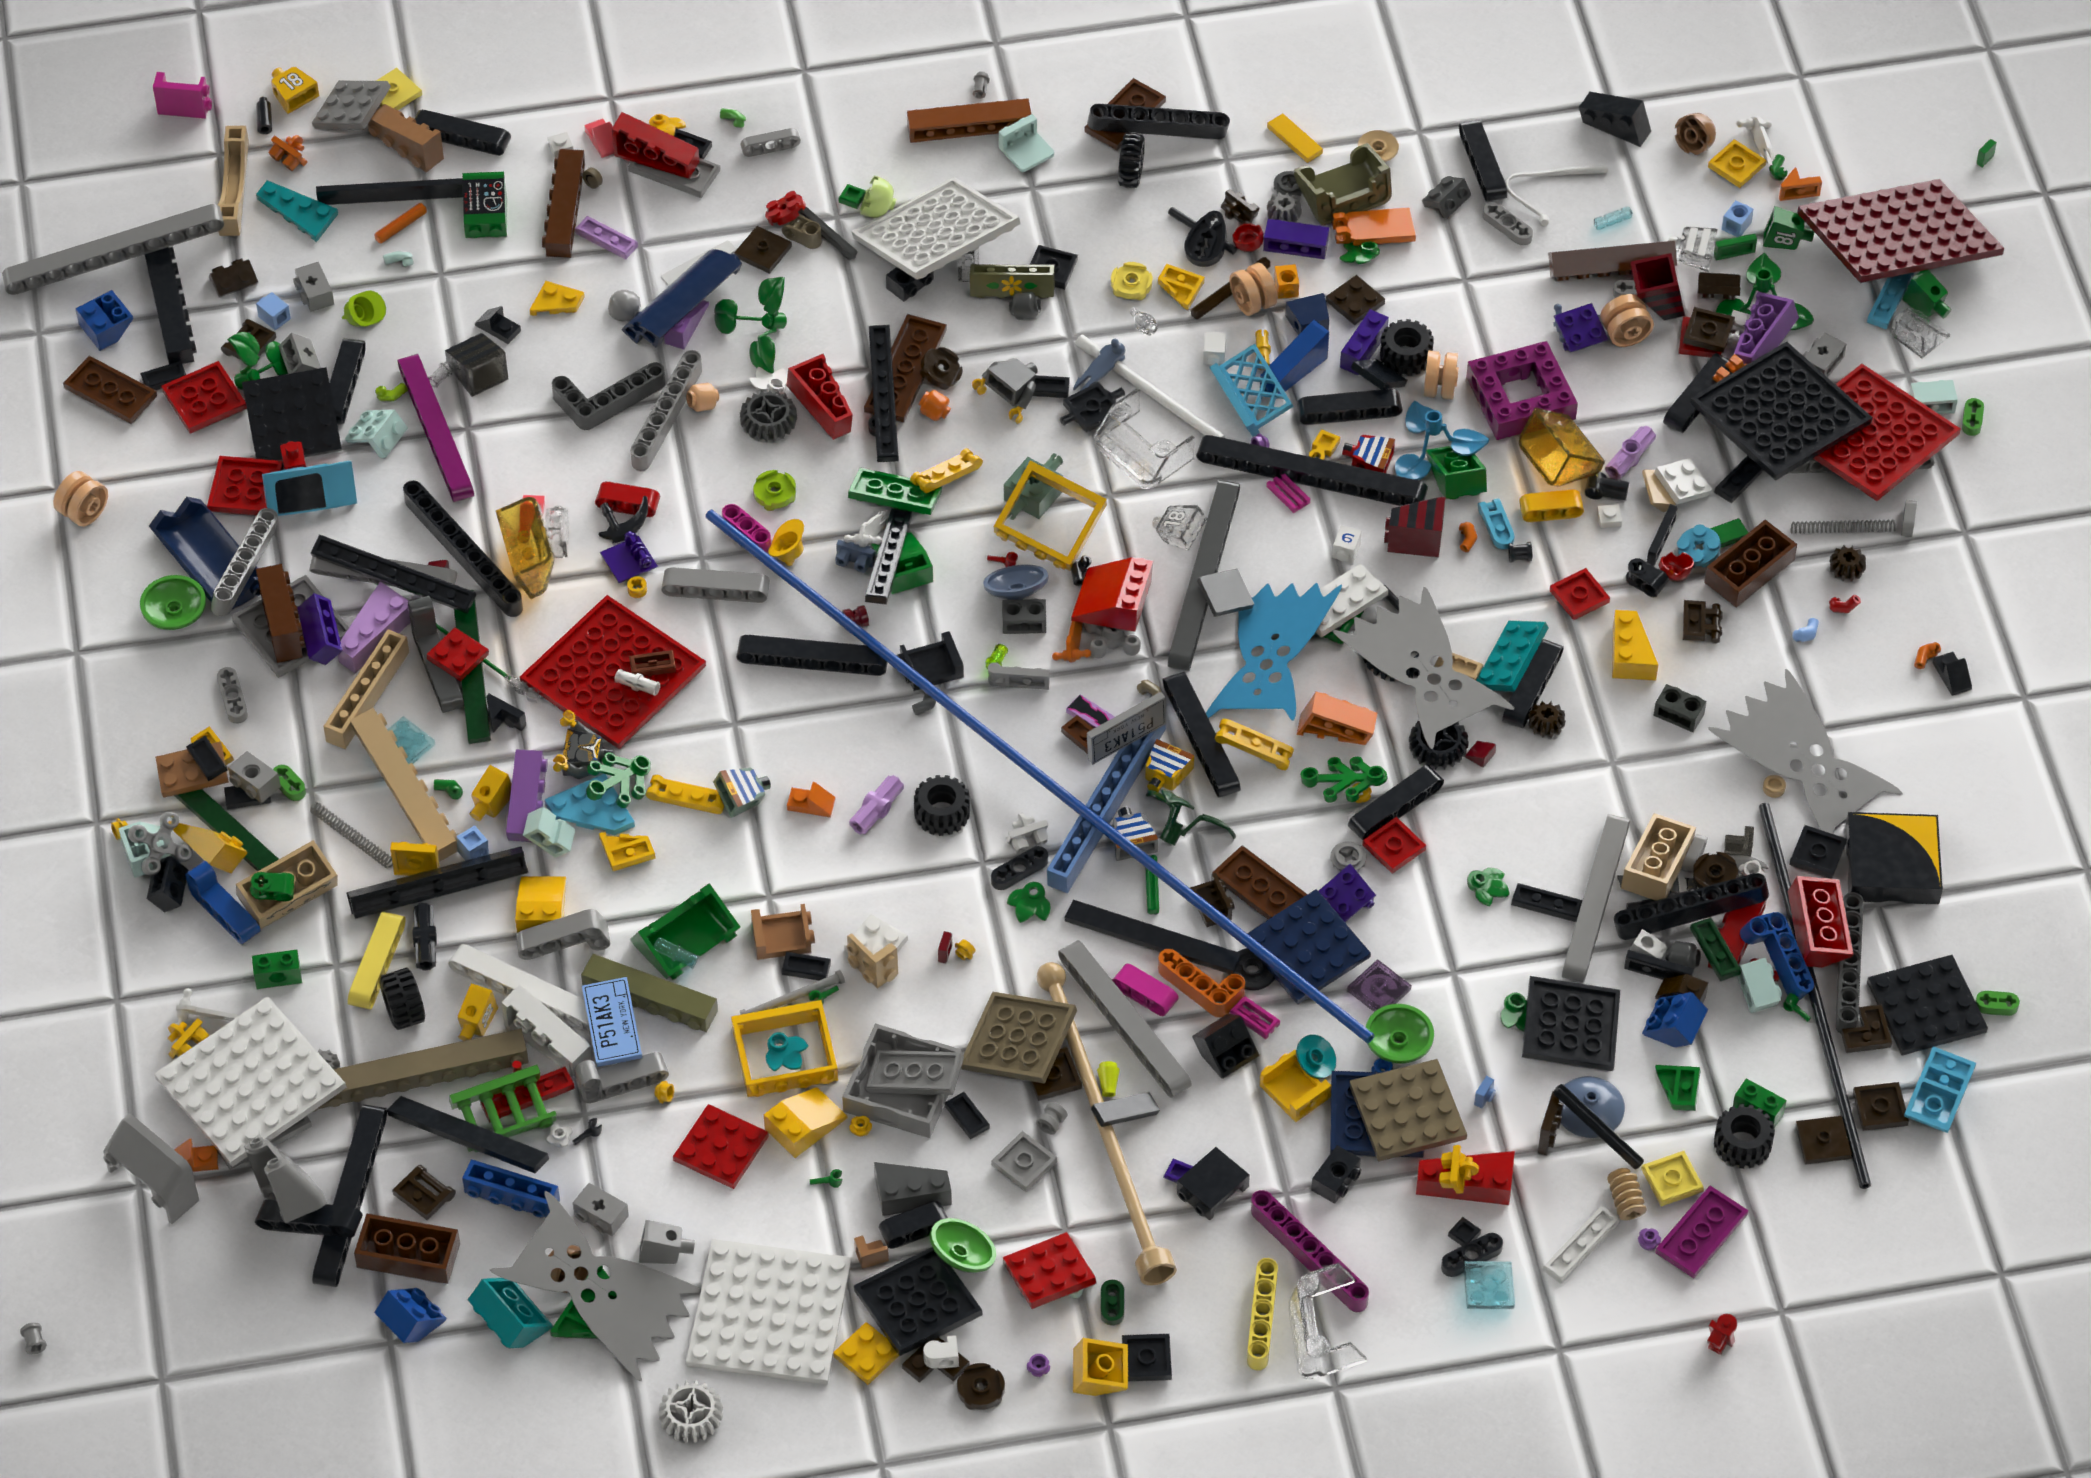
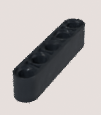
[414,109,511,156]
[1459,120,1507,202]
[330,338,366,424]
[1663,353,1732,433]
[1297,389,1403,425]
[1502,639,1564,729]
[1348,765,1444,840]
[255,1199,363,1238]

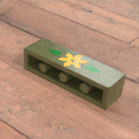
[969,264,1055,299]

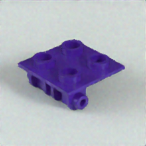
[1554,303,1609,353]
[600,531,658,583]
[1318,864,1377,922]

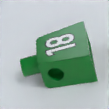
[1763,206,1815,250]

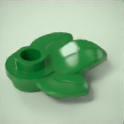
[1340,241,1380,264]
[1467,868,1510,906]
[1007,882,1051,923]
[1500,992,1527,1032]

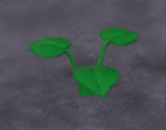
[1716,253,1814,330]
[714,277,787,374]
[227,332,288,390]

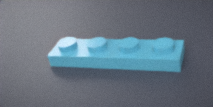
[1867,272,1915,329]

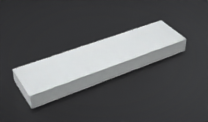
[1543,1206,1620,1284]

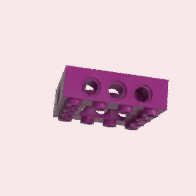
[1466,341,1578,440]

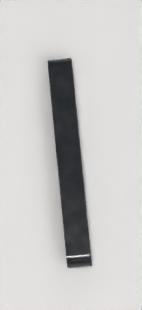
[403,480,523,617]
[312,1104,387,1287]

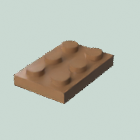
[155,741,229,798]

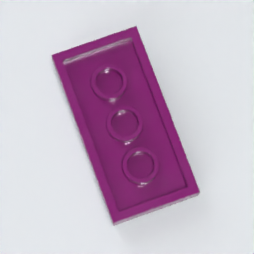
[1655,1185,1749,1279]

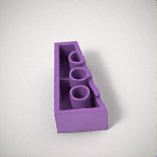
[1734,292,1799,364]
[506,749,548,842]

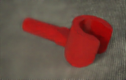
[987,552,1018,567]

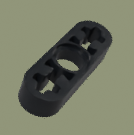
[991,846,1048,890]
[1441,1233,1503,1277]

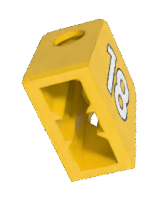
[271,67,319,114]
[457,983,498,1041]

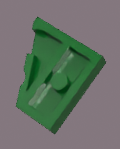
[1655,1065,1701,1111]

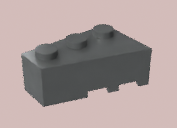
[874,1162,952,1216]

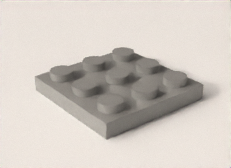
[312,80,391,130]

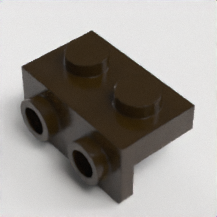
[209,258,258,298]
[1697,272,1741,300]
[1190,873,1235,927]

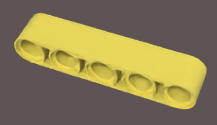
[348,911,406,1010]
[1247,1258,1278,1370]

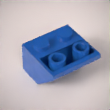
[75,290,133,351]
[1642,992,1708,1047]
[374,1288,447,1343]

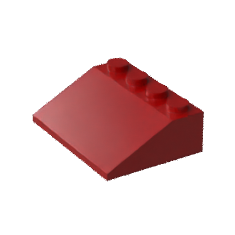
[1071,557,1153,632]

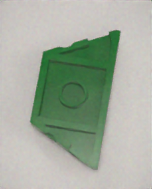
[550,1265,617,1338]

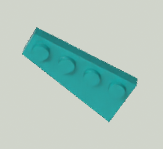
[256,180,338,242]

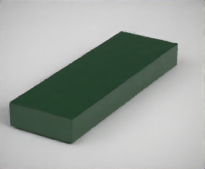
[1690,917,1741,982]

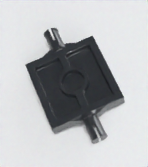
[1060,382,1125,433]

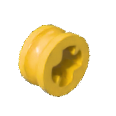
[627,576,647,598]

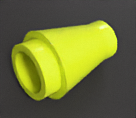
[1097,1061,1120,1097]

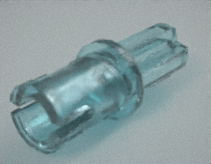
[654,938,699,969]

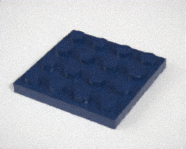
[1247,889,1371,1005]
[1330,1071,1424,1158]

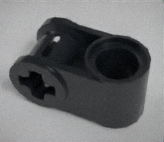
[1626,558,1669,597]

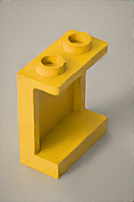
[1260,1050,1332,1123]

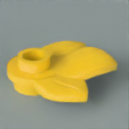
[649,114,686,136]

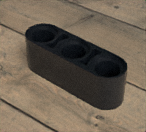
[878,1201,948,1249]

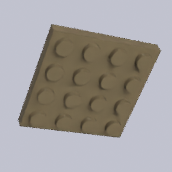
[961,992,1077,1083]
[1349,1059,1467,1162]

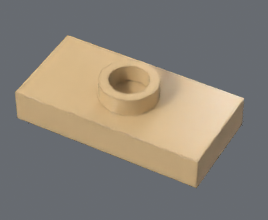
[1434,653,1483,680]

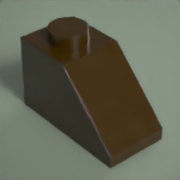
[1655,974,1709,1003]

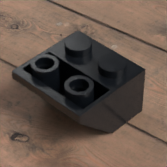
[1192,1013,1260,1079]

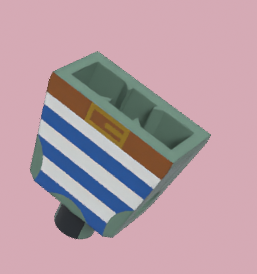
[713,768,771,818]

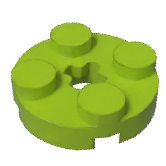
[753,470,796,511]

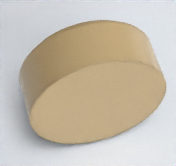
[1763,775,1786,798]

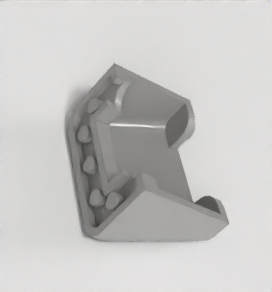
[244,1137,327,1223]

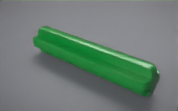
[1145,855,1159,915]

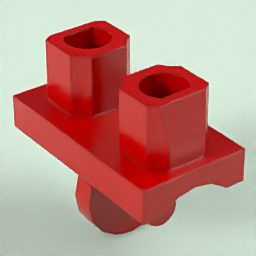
[1707,1314,1738,1355]

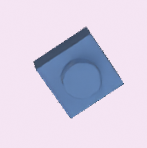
[1474,1076,1496,1108]

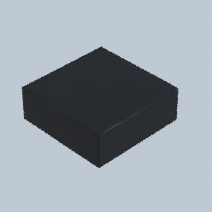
[1448,1217,1481,1246]

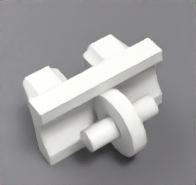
[1006,813,1048,852]

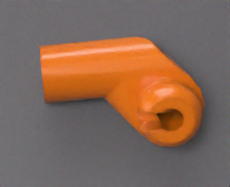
[1459,522,1477,552]
[1914,642,1941,669]

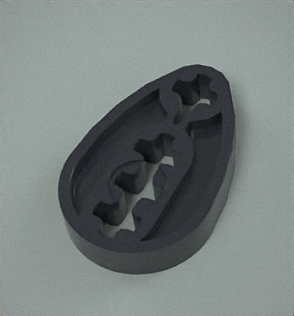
[1184,210,1227,267]

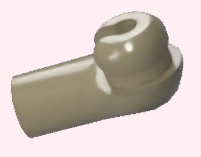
[1137,680,1162,696]

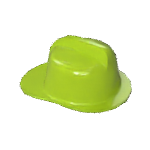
[341,290,386,327]

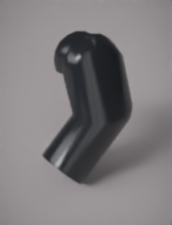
[1071,555,1092,586]

